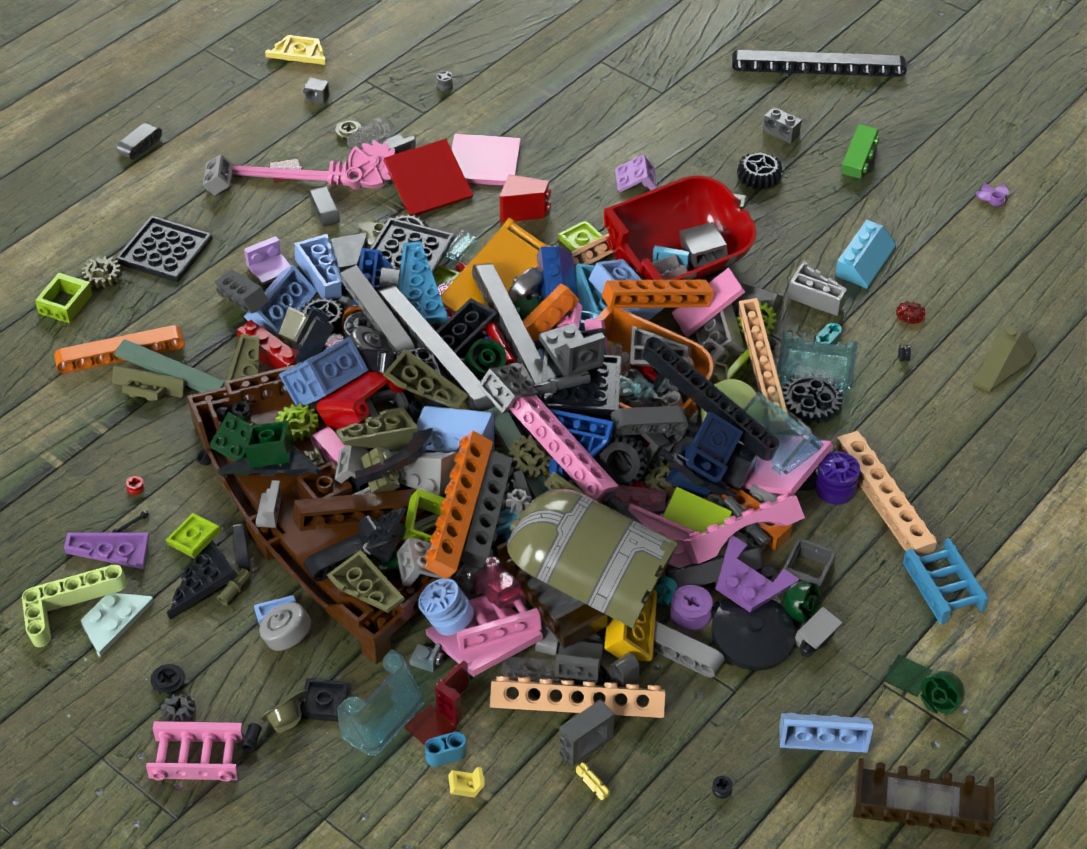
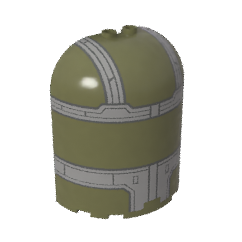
[507,489,678,628]

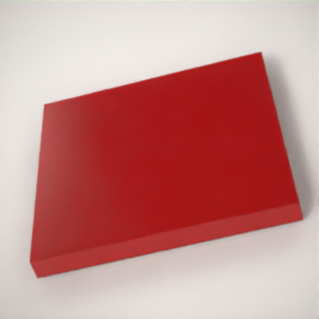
[383,139,473,216]

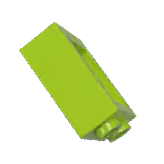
[35,273,93,323]
[402,488,445,543]

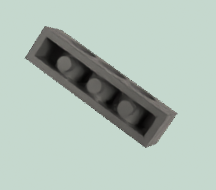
[214,269,269,314]

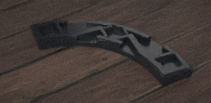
[355,428,435,485]

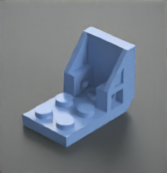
[279,336,368,407]

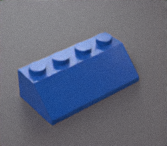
[537,246,578,303]

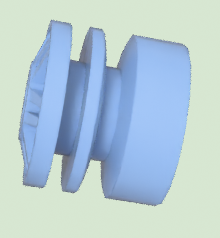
[418,578,474,635]

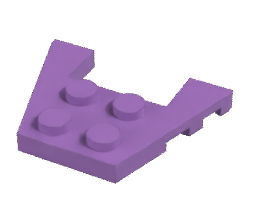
[715,535,799,612]

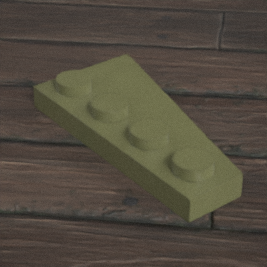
[227,334,260,381]

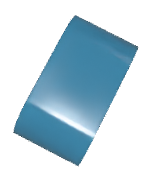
[425,732,466,767]

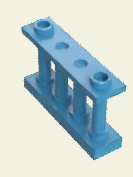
[903,538,988,625]

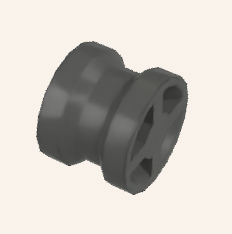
[436,71,453,91]

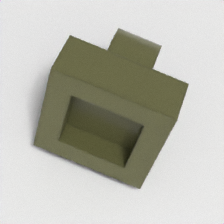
[303,448,325,467]

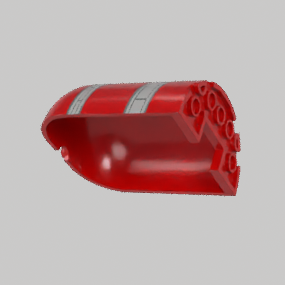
[604,176,756,280]

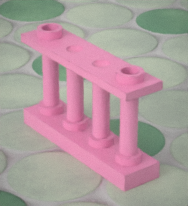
[456,586,542,653]
[146,721,244,781]

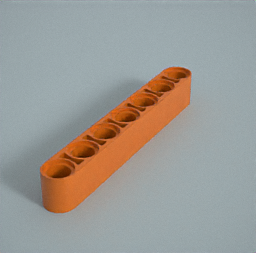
[54,325,185,373]

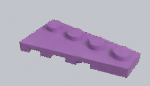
[64,533,149,569]

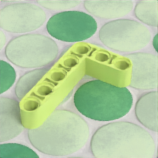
[22,565,128,647]

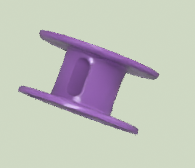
[670,585,712,630]

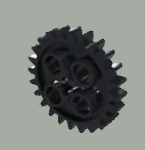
[782,373,843,424]

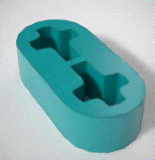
[815,323,842,351]
[655,577,677,606]

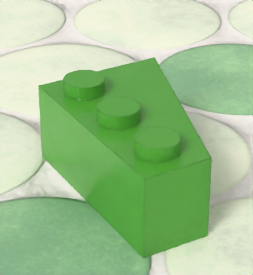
[842,124,880,179]

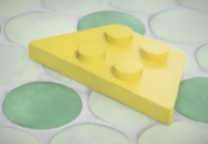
[265,35,326,65]

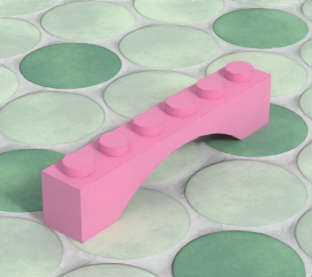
[683,493,805,564]

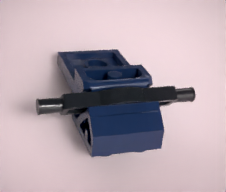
[659,412,743,499]

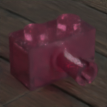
[474,557,521,609]

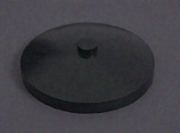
[711,599,796,671]

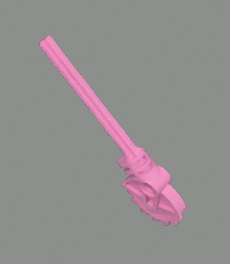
[231,140,395,190]

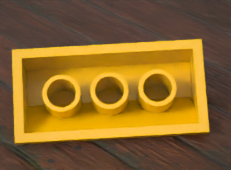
[604,589,657,661]

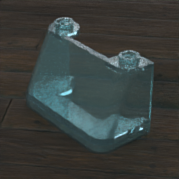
[777,332,857,391]
[739,391,824,475]
[337,649,424,755]

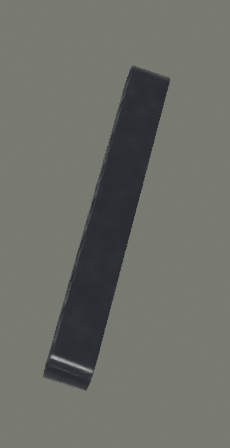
[642,337,779,461]

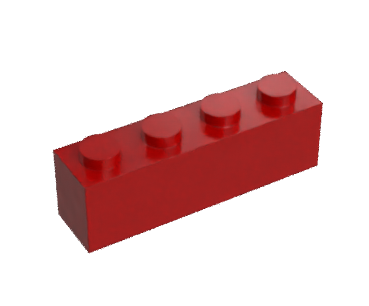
[237,320,297,370]

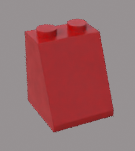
[499,174,551,223]

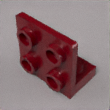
[435,660,468,726]

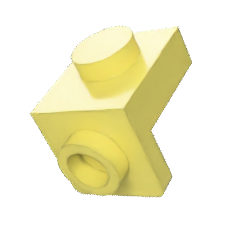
[448,767,485,798]

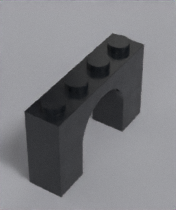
[291,306,334,364]

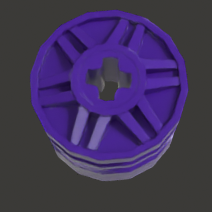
[815,452,860,505]

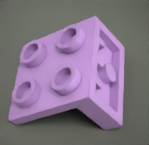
[615,154,657,192]
[244,236,291,285]

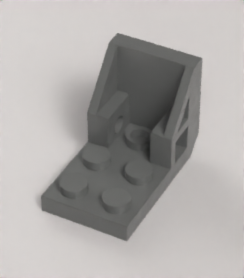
[539,323,605,377]

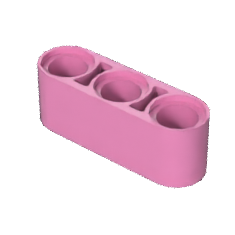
[311,427,346,467]

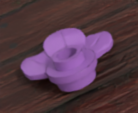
[975,183,1009,206]

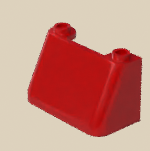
[317,371,405,433]

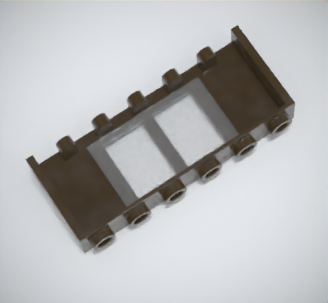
[497,541,608,649]
[853,758,994,837]

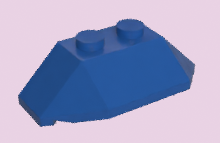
[354,248,393,305]
[548,408,615,457]

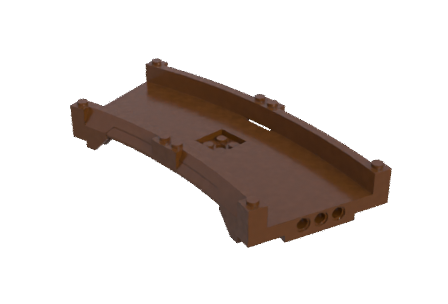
[187,364,490,665]

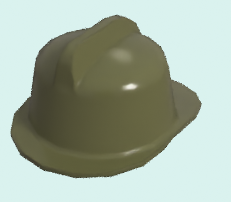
[261,690,307,734]

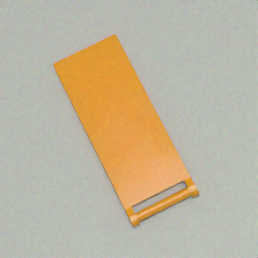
[440,218,550,331]

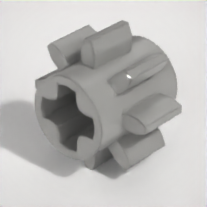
[505,489,531,514]

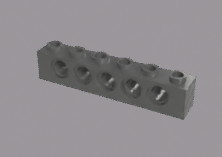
[459,450,514,569]

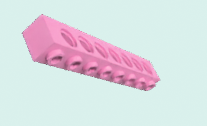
[510,395,618,502]

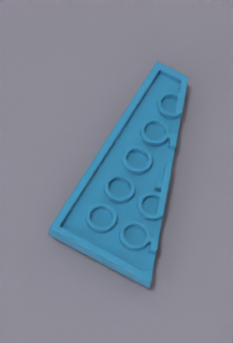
[398,241,448,324]

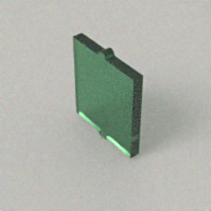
[884,655,933,697]

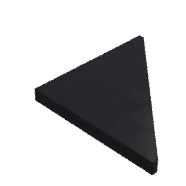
[217,445,320,477]
[166,540,238,620]

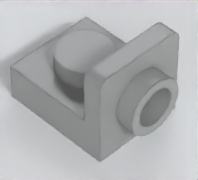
[410,643,444,672]

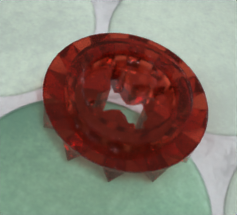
[896,301,926,324]

